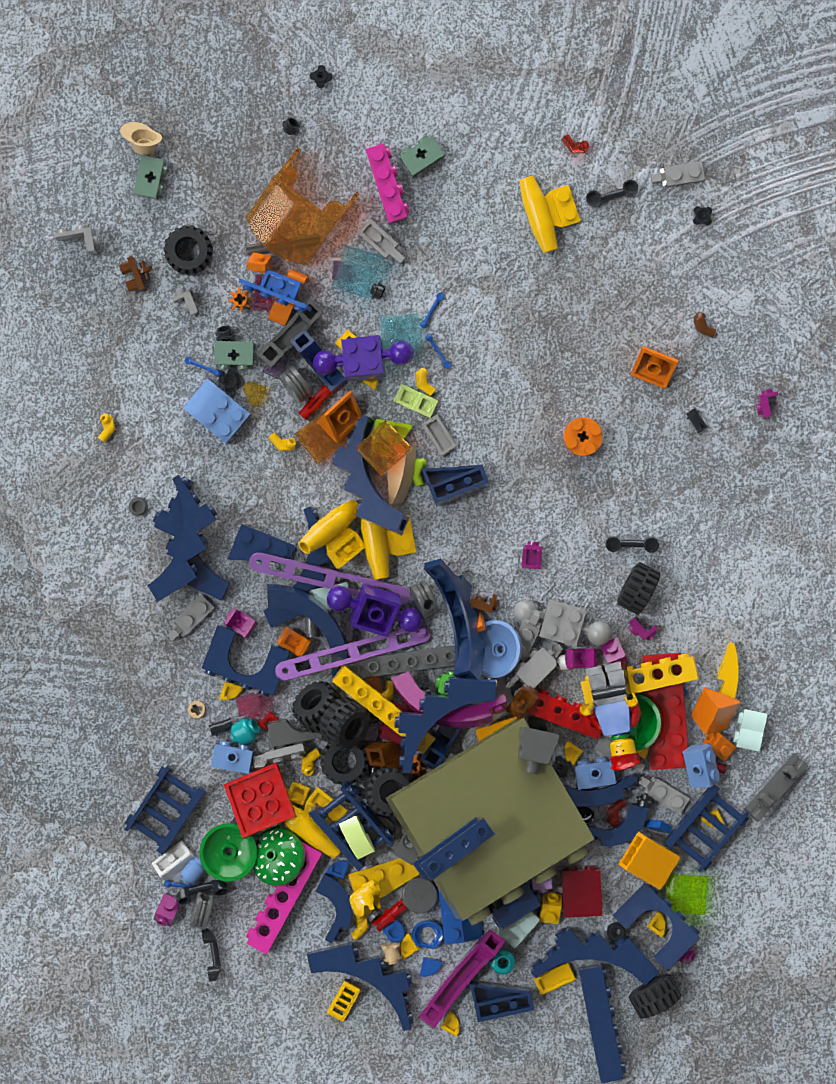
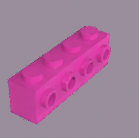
[366,143,410,225]

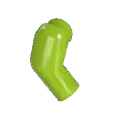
[412,458,427,487]

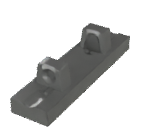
[743,753,808,822]

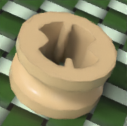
[188,701,206,718]

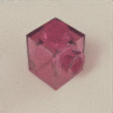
[235,692,265,718]

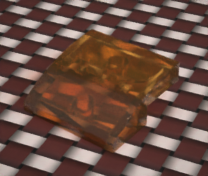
[295,409,349,465]
[356,420,411,476]

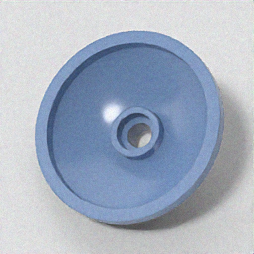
[477,620,522,678]

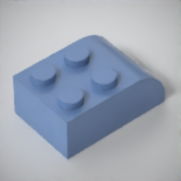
[183,378,251,444]

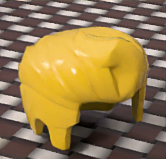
[349,879,381,920]

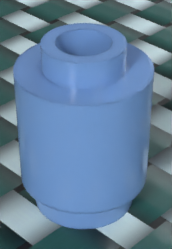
[180,857,206,886]

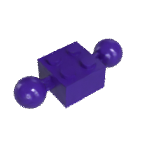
[313,335,414,382]
[327,584,423,637]

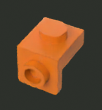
[247,253,272,273]
[276,626,310,657]
[702,732,737,762]

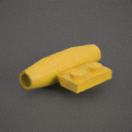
[519,176,581,254]
[299,499,365,569]
[361,515,416,580]
[284,787,347,859]

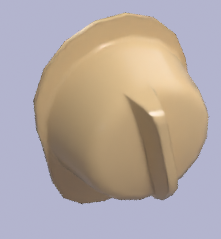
[120,122,162,157]

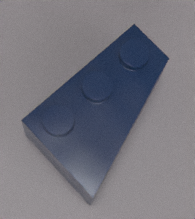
[422,465,490,507]
[227,524,296,563]
[470,981,534,1022]

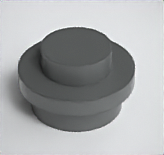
[129,497,148,516]

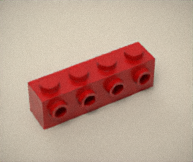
[527,688,601,739]

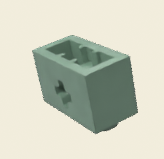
[400,135,445,178]
[133,155,168,200]
[214,341,254,370]

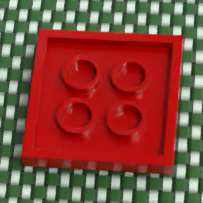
[223,763,297,839]

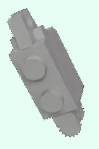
[505,641,563,696]

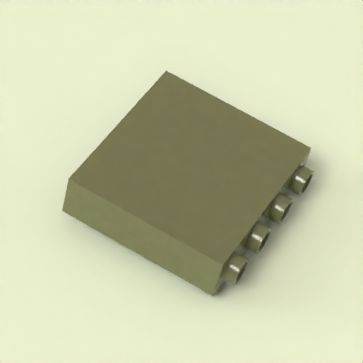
[385,718,594,925]

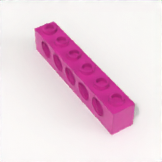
[246,840,322,954]

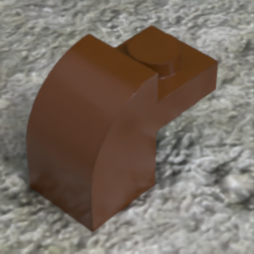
[365,741,402,770]

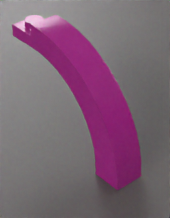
[391,671,508,728]
[418,929,505,1029]

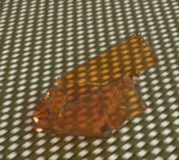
[246,147,359,266]

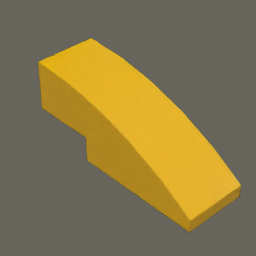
[716,642,739,699]

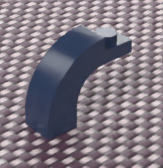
[290,329,349,394]
[420,706,465,769]
[587,803,648,846]
[315,873,352,944]

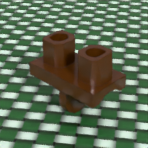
[119,256,153,292]
[505,685,538,719]

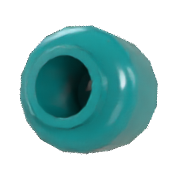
[230,718,260,745]
[490,948,515,975]

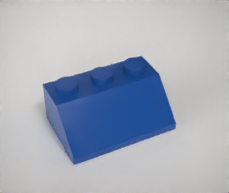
[438,889,483,945]

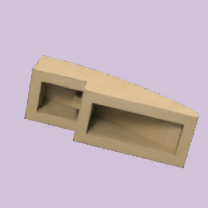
[387,445,416,504]

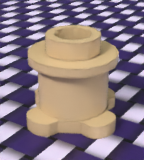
[381,942,403,965]

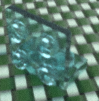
[332,245,381,298]
[380,313,422,352]

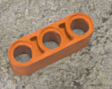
[268,268,308,327]

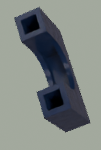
[202,625,290,697]
[490,880,541,932]
[612,883,701,971]

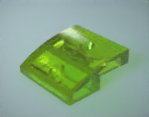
[665,873,708,915]

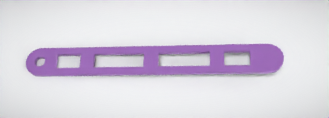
[249,553,410,605]
[275,624,431,681]

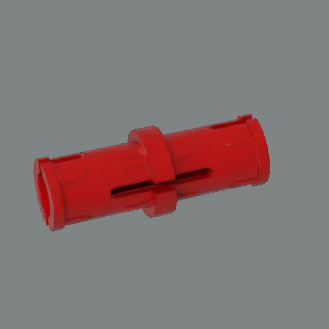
[298,385,332,421]
[372,898,408,932]

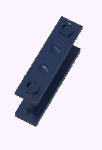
[124,764,207,855]
[309,781,395,871]
[663,784,749,873]
[412,817,495,881]

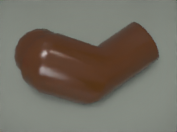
[693,312,716,338]

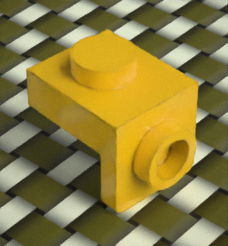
[539,892,562,924]

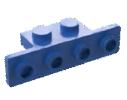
[238,269,312,313]

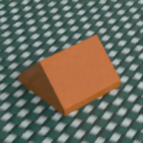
[630,346,679,389]
[317,391,362,443]
[691,687,740,735]

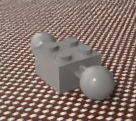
[513,599,612,647]

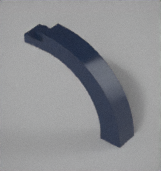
[267,584,347,679]
[562,773,638,807]

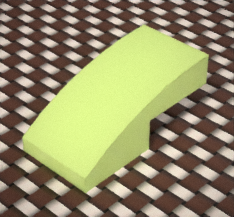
[394,384,438,418]
[339,816,375,859]

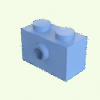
[211,740,254,774]
[683,744,719,788]
[574,757,616,790]

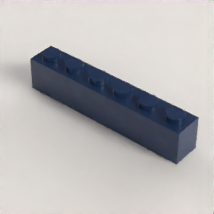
[578,963,626,1084]

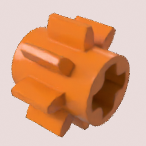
[228,288,253,312]
[409,754,425,777]

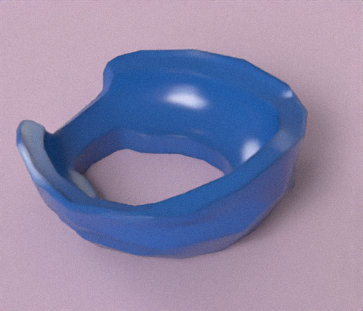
[412,920,443,950]

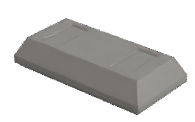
[421,414,457,457]

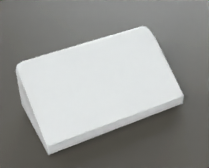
[152,840,195,881]

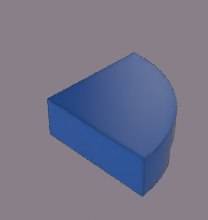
[644,820,672,834]
[326,860,350,880]
[419,957,442,977]

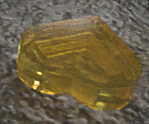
[243,382,267,406]

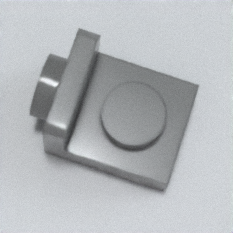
[172,289,200,316]

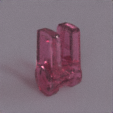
[251,274,272,312]

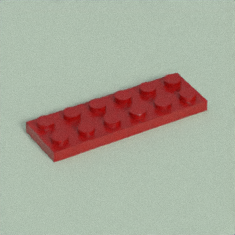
[642,653,688,770]

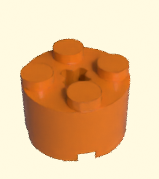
[563,417,602,456]

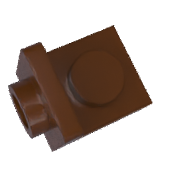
[469,594,499,613]

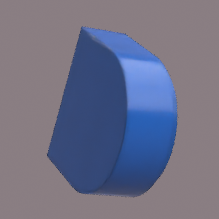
[382,919,405,942]

